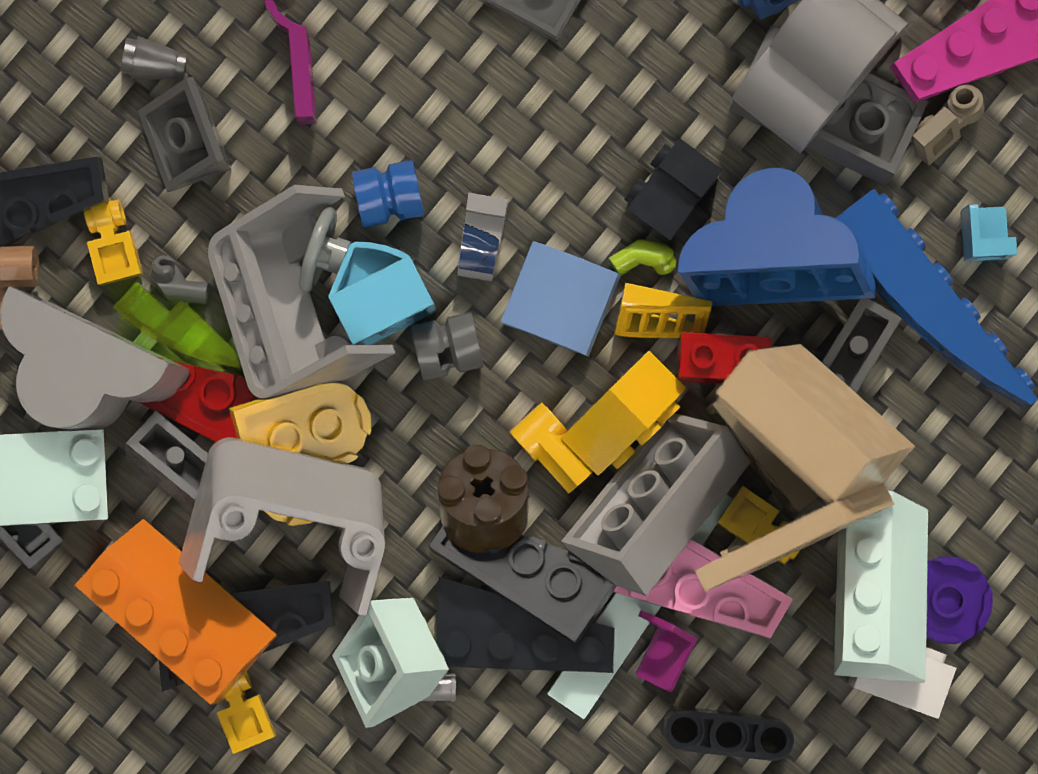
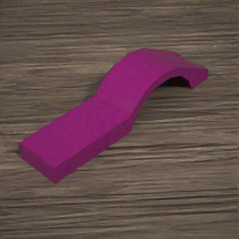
[264,0,317,125]

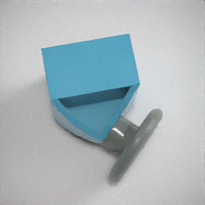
[299,207,437,345]

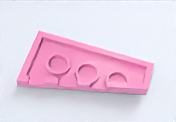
[613,539,793,639]

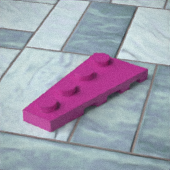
[890,0,1038,103]

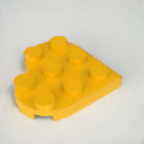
[229,382,371,526]

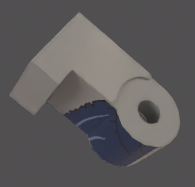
[457,193,508,282]

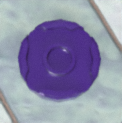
[926,556,993,644]

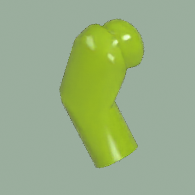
[608,239,677,276]

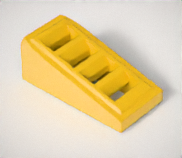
[614,283,712,338]

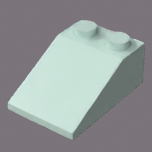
[0,430,108,526]

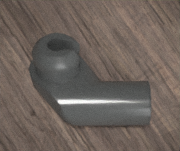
[150,255,209,304]

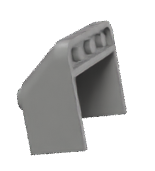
[208,185,395,398]
[179,437,385,616]

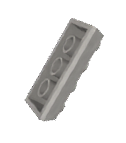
[561,413,751,596]

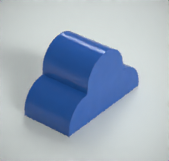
[678,168,875,306]

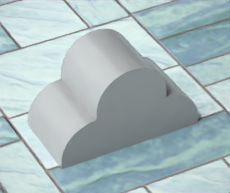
[732,0,909,154]
[0,286,190,431]

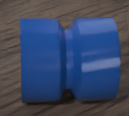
[352,159,424,228]

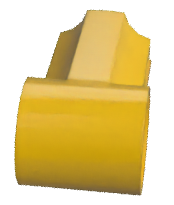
[509,402,593,494]

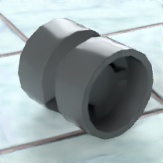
[411,312,484,381]

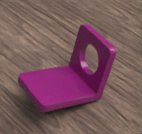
[636,610,697,692]

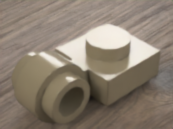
[912,85,985,166]

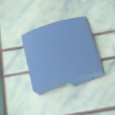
[501,241,621,357]

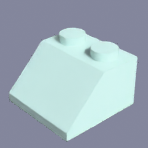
[332,598,449,728]

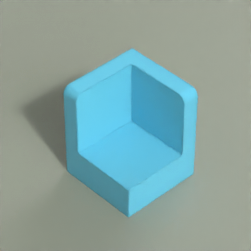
[961,204,1017,262]

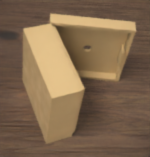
[695,344,915,591]

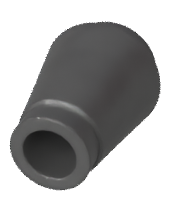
[121,36,187,80]

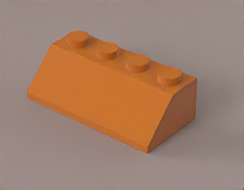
[75,519,277,705]

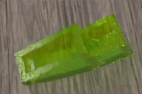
[112,282,243,370]

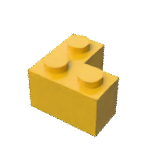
[561,351,686,476]

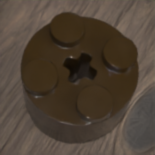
[438,445,529,552]

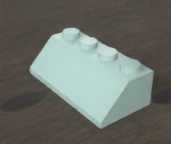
[834,491,928,683]

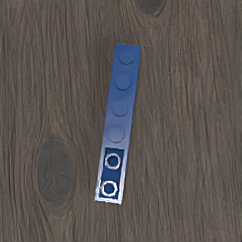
[835,189,1038,407]

